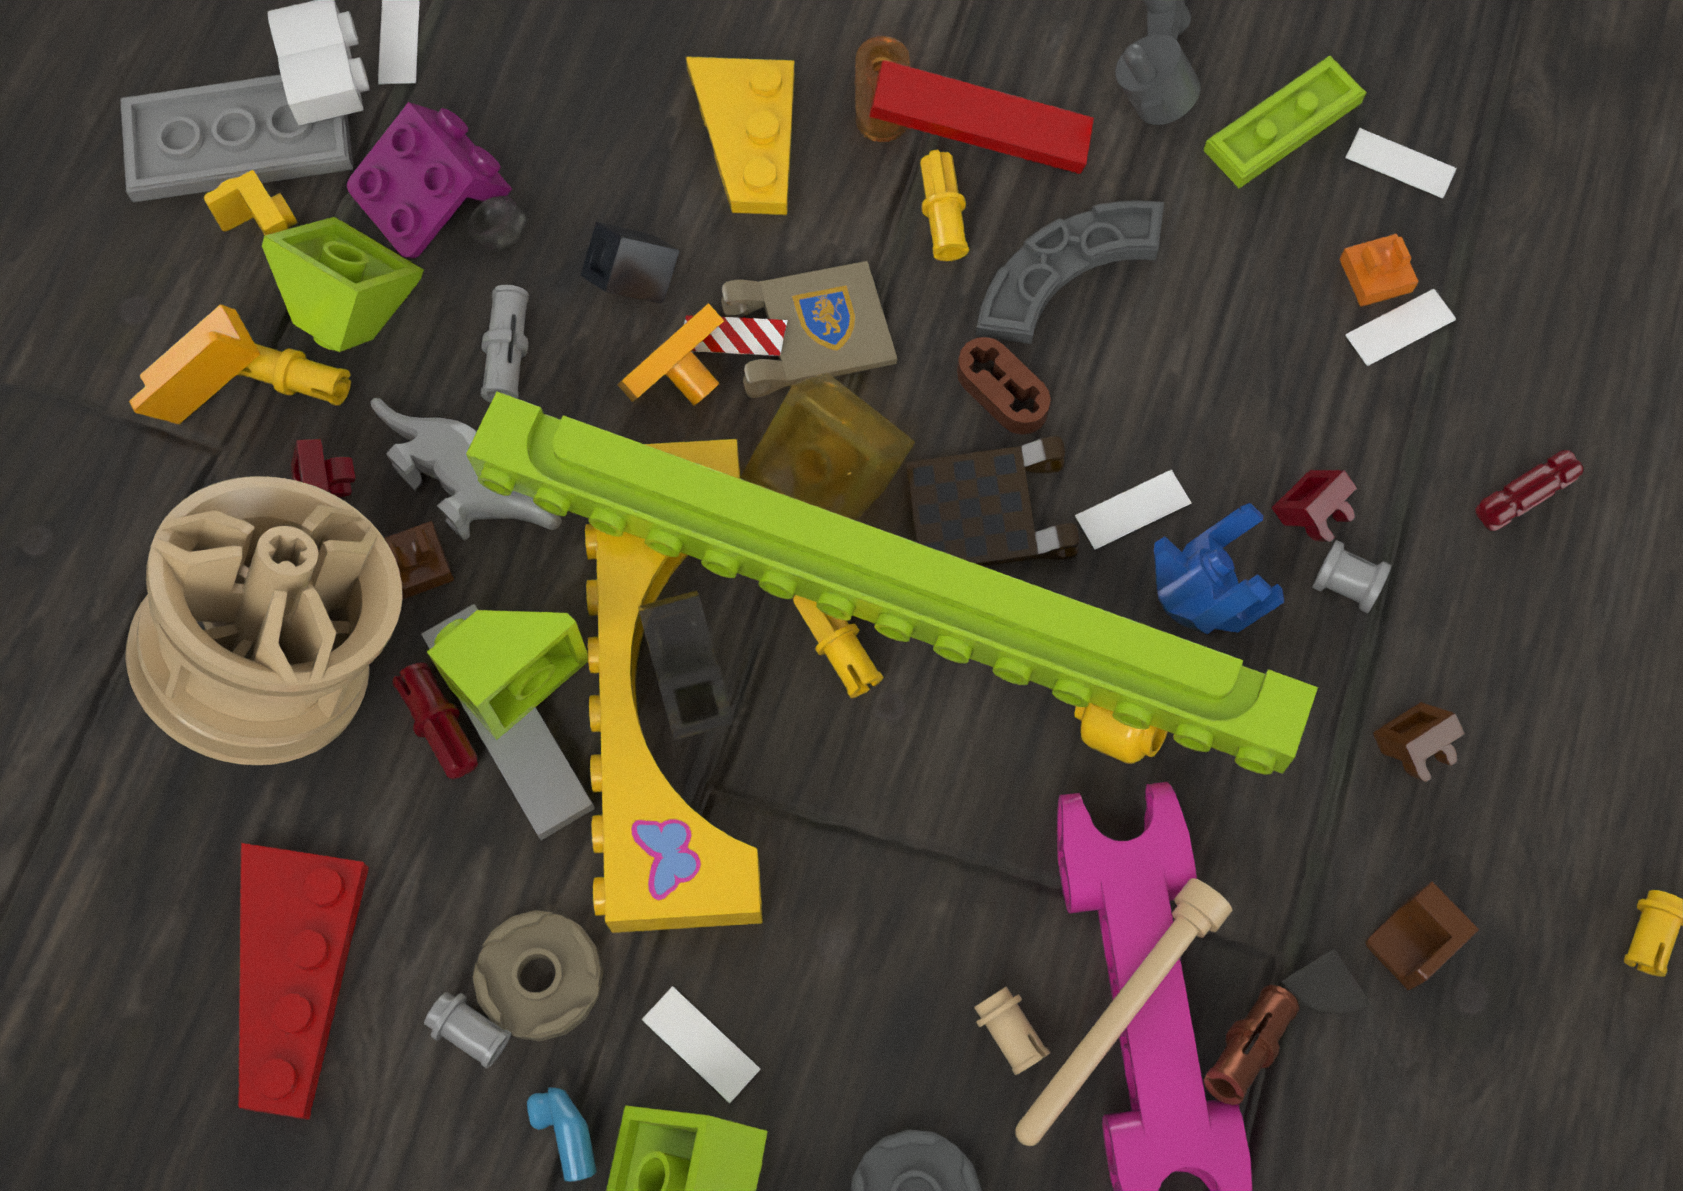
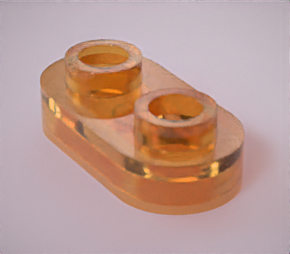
[855,36,910,142]

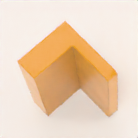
[129,304,260,424]

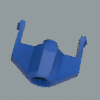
[1154,503,1284,634]

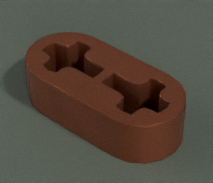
[957,337,1051,435]

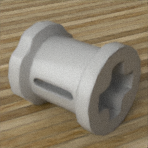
[1312,540,1391,613]

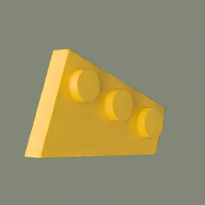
[686,57,795,215]

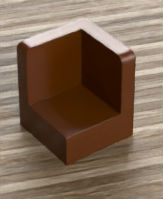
[1365,882,1479,990]

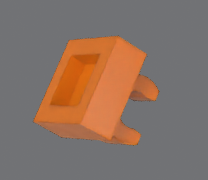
[1339,234,1419,307]

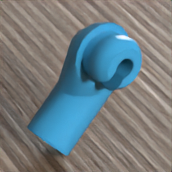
[527,1087,597,1181]

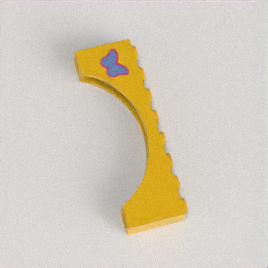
[585,439,763,933]

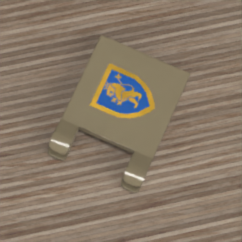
[721,261,897,398]

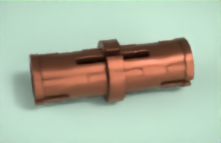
[1204,985,1299,1105]

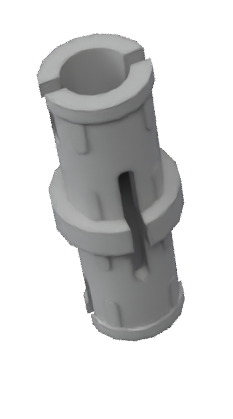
[481,285,529,402]

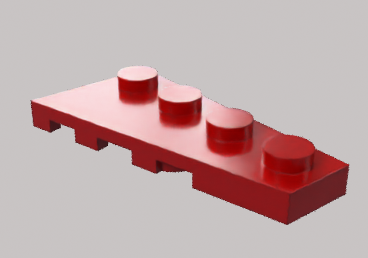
[239,843,369,1120]

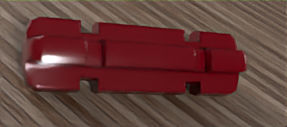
[1475,450,1584,531]

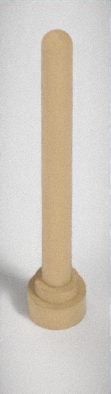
[1016,878,1232,1146]

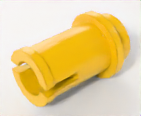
[1624,890,1683,977]

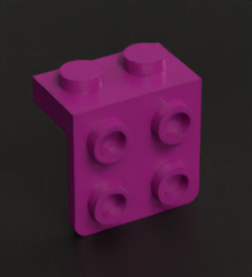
[347,102,512,259]

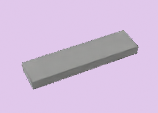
[421,604,595,840]

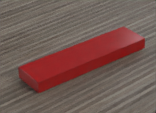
[869,60,1094,174]

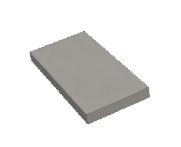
[120,75,353,202]

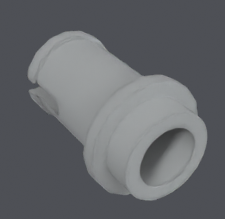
[424,991,511,1069]

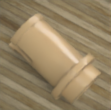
[974,987,1050,1075]

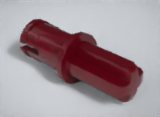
[392,662,478,779]

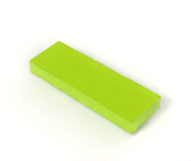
[1203,56,1366,188]

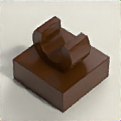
[384,521,454,600]
[1372,702,1464,782]

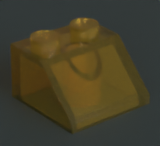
[740,372,915,521]

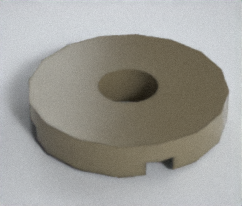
[473,910,603,1041]

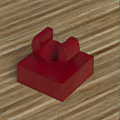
[291,439,355,497]
[1272,470,1357,542]

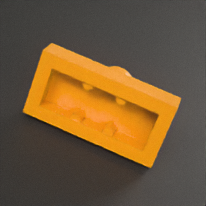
[617,303,724,406]

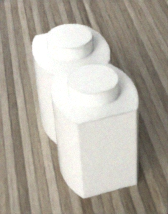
[268,0,370,126]

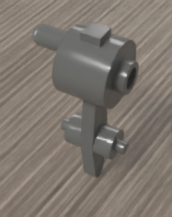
[1115,0,1201,125]

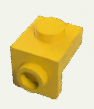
[204,170,298,235]

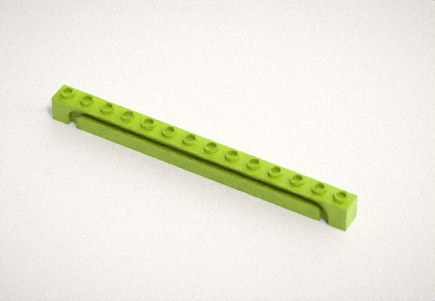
[466,392,1318,775]

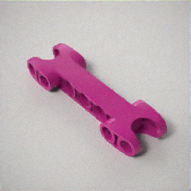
[1057,782,1252,1191]

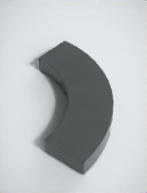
[975,200,1164,344]

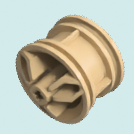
[126,476,402,765]

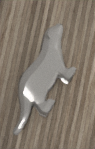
[371,398,562,541]

